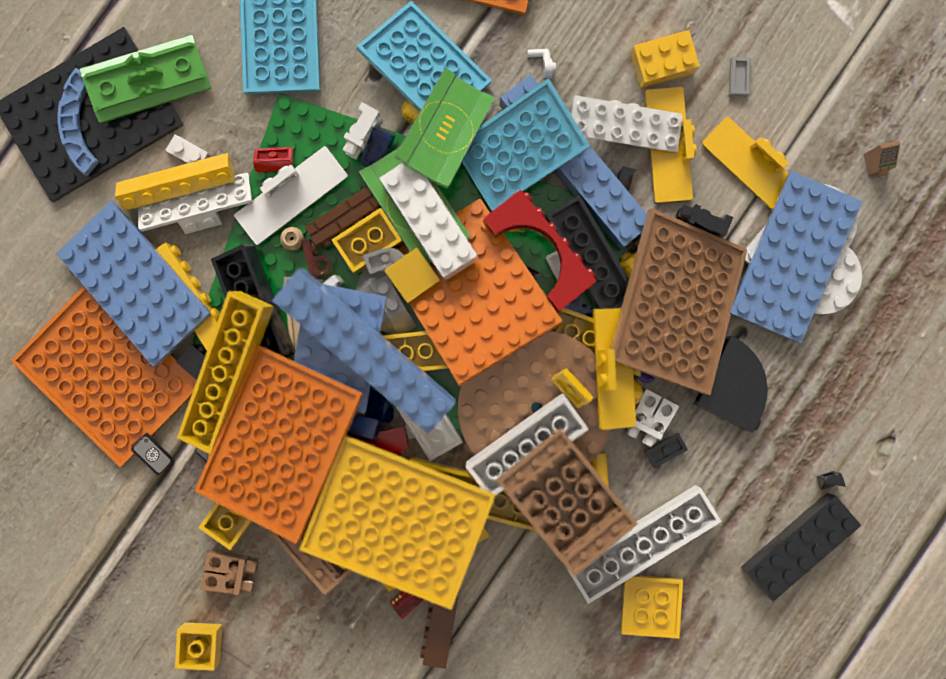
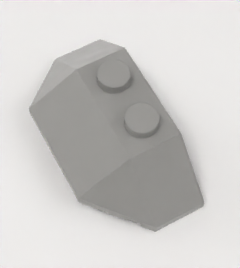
[356,268,417,334]

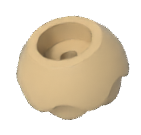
[280,227,305,251]

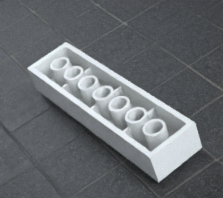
[566,485,722,604]

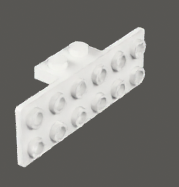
[571,95,683,152]
[234,146,348,245]
[138,173,252,234]

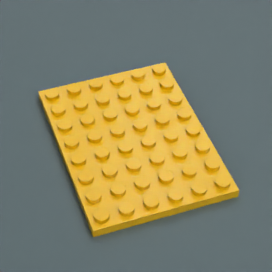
[299,436,496,609]

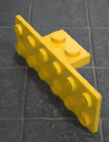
[645,87,697,203]
[701,116,789,210]
[593,308,636,430]

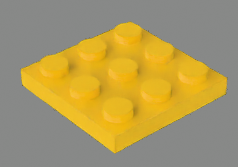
[620,575,683,638]

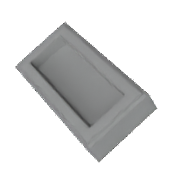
[729,57,751,97]

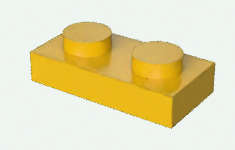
[551,368,593,408]

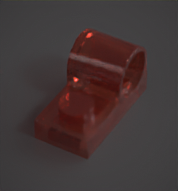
[301,238,333,279]

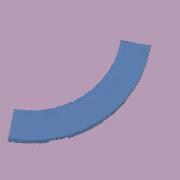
[58,68,99,176]

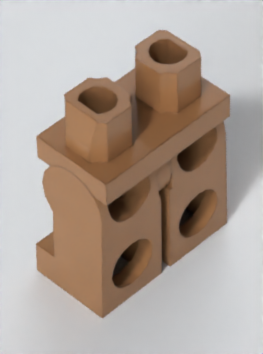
[200,549,258,595]

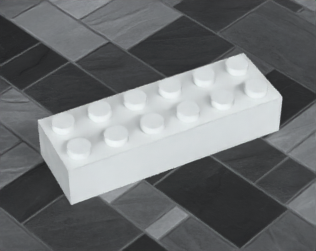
[380,164,479,280]
[466,393,588,495]

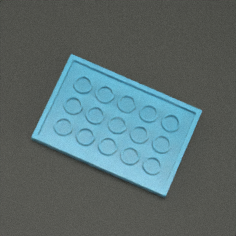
[240,0,321,95]
[356,1,492,112]
[462,79,591,211]

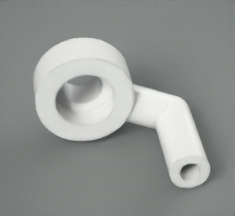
[527,49,556,79]

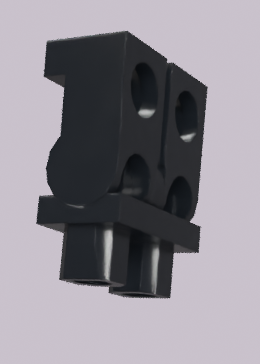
[675,204,733,238]

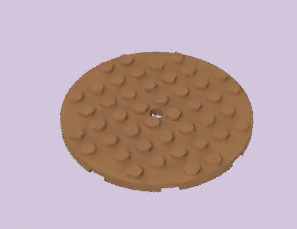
[458,330,612,463]

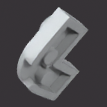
[363,248,404,274]

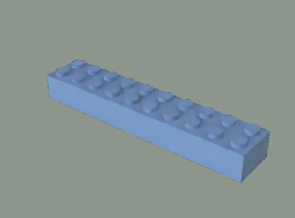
[499,74,647,251]
[272,268,456,434]

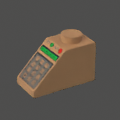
[864,141,900,177]

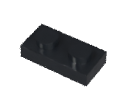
[644,433,688,468]

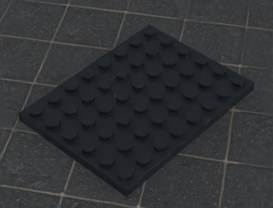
[0,27,184,203]

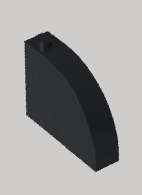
[693,336,768,433]

